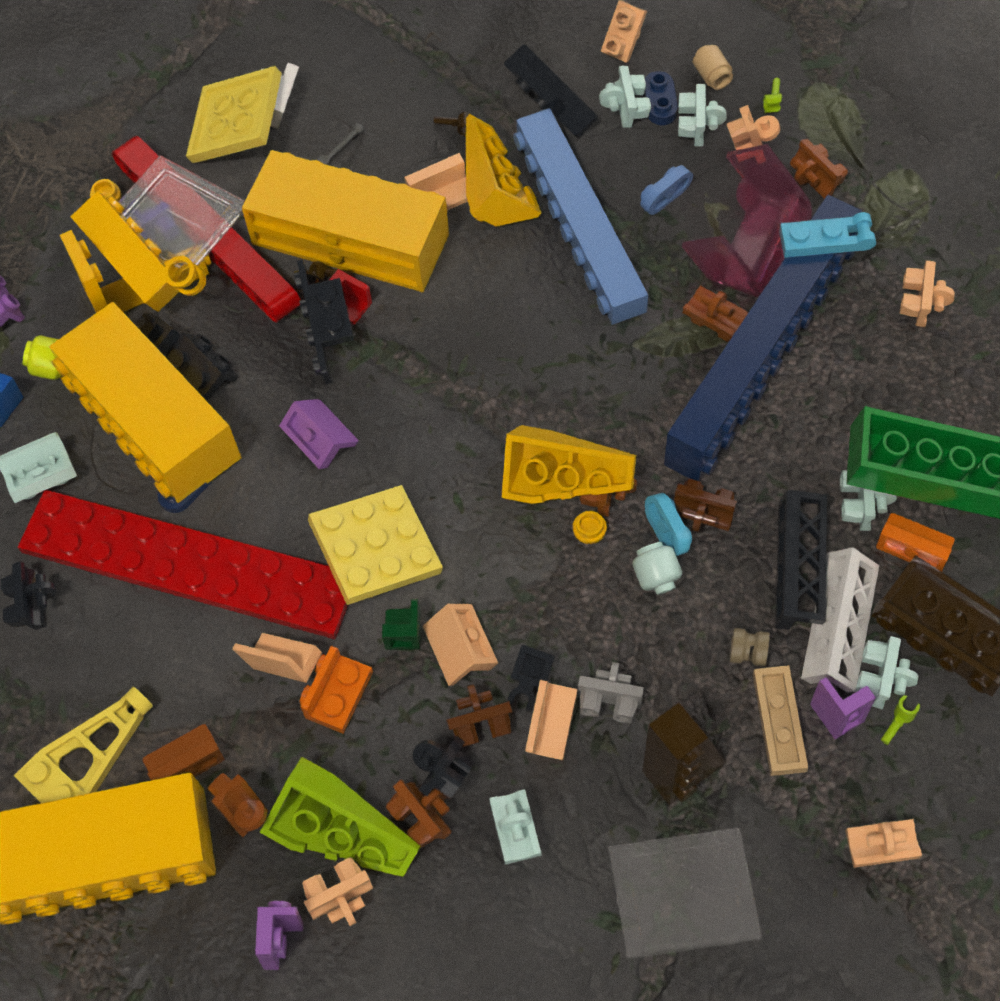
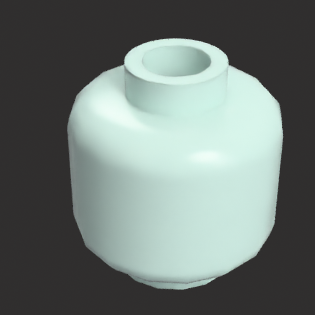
[632,542,682,595]

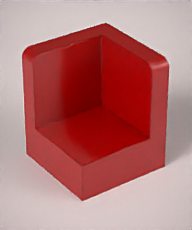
[329,269,372,325]

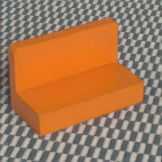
[875,513,955,572]

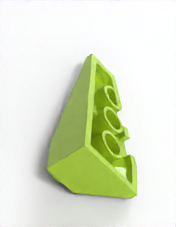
[260,757,420,877]

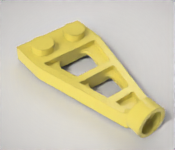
[14,686,153,803]

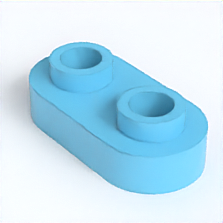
[645,493,692,556]

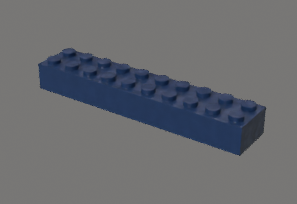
[664,195,862,481]

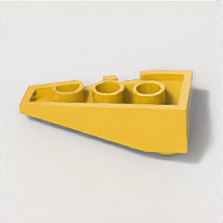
[466,114,541,227]
[502,425,636,504]

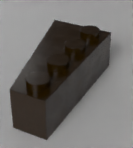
[642,703,725,805]

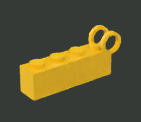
[70,191,206,312]

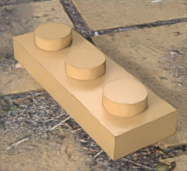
[753,665,808,776]

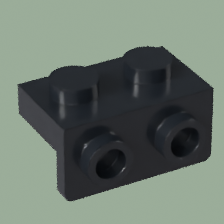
[165,333,238,402]

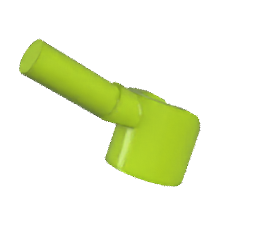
[763,78,782,113]
[881,695,920,745]

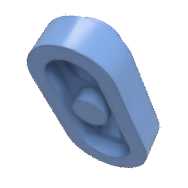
[640,165,693,215]

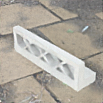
[801,547,879,693]

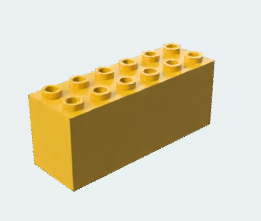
[242,150,449,292]
[49,302,242,503]
[0,772,216,925]

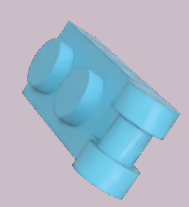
[779,212,876,258]

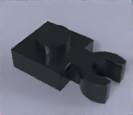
[139,313,180,355]
[508,644,555,712]

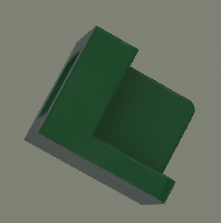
[382,599,421,650]

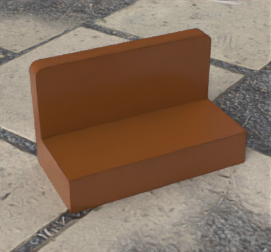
[143,724,225,781]

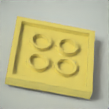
[186,66,282,163]
[308,485,443,605]

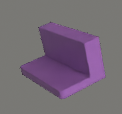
[279,399,358,469]
[810,677,876,739]

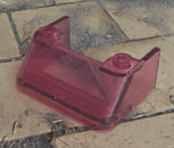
[681,144,812,297]

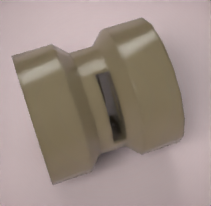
[730,628,770,667]

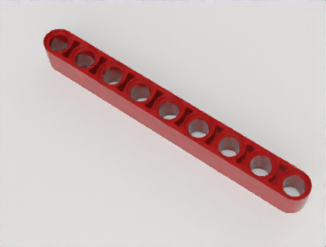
[111,135,300,323]

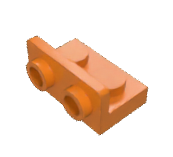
[300,646,373,734]

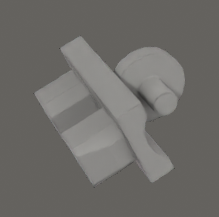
[578,662,644,724]

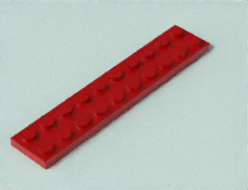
[18,490,348,639]

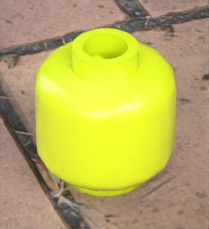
[22,335,61,380]

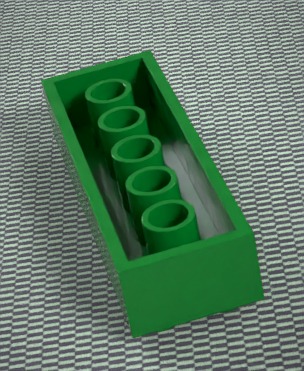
[846,406,1000,519]

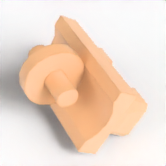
[601,0,647,62]
[727,105,780,162]
[900,261,955,327]
[845,819,922,868]
[302,857,374,926]

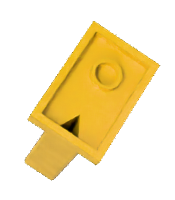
[60,230,212,313]

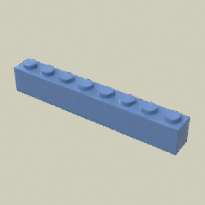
[513,108,648,325]

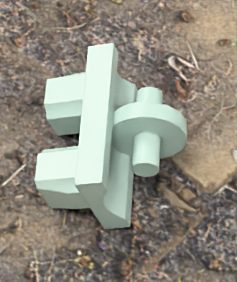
[599,66,651,128]
[678,84,727,146]
[840,470,897,531]
[855,636,919,709]
[489,789,541,865]

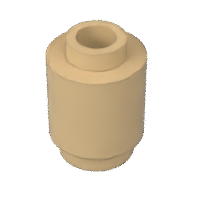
[693,45,733,90]

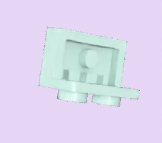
[0,432,77,503]

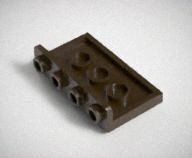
[871,555,1000,697]

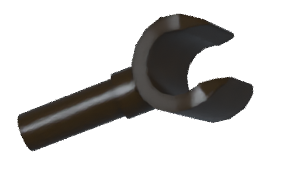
[433,112,469,136]
[308,261,352,284]

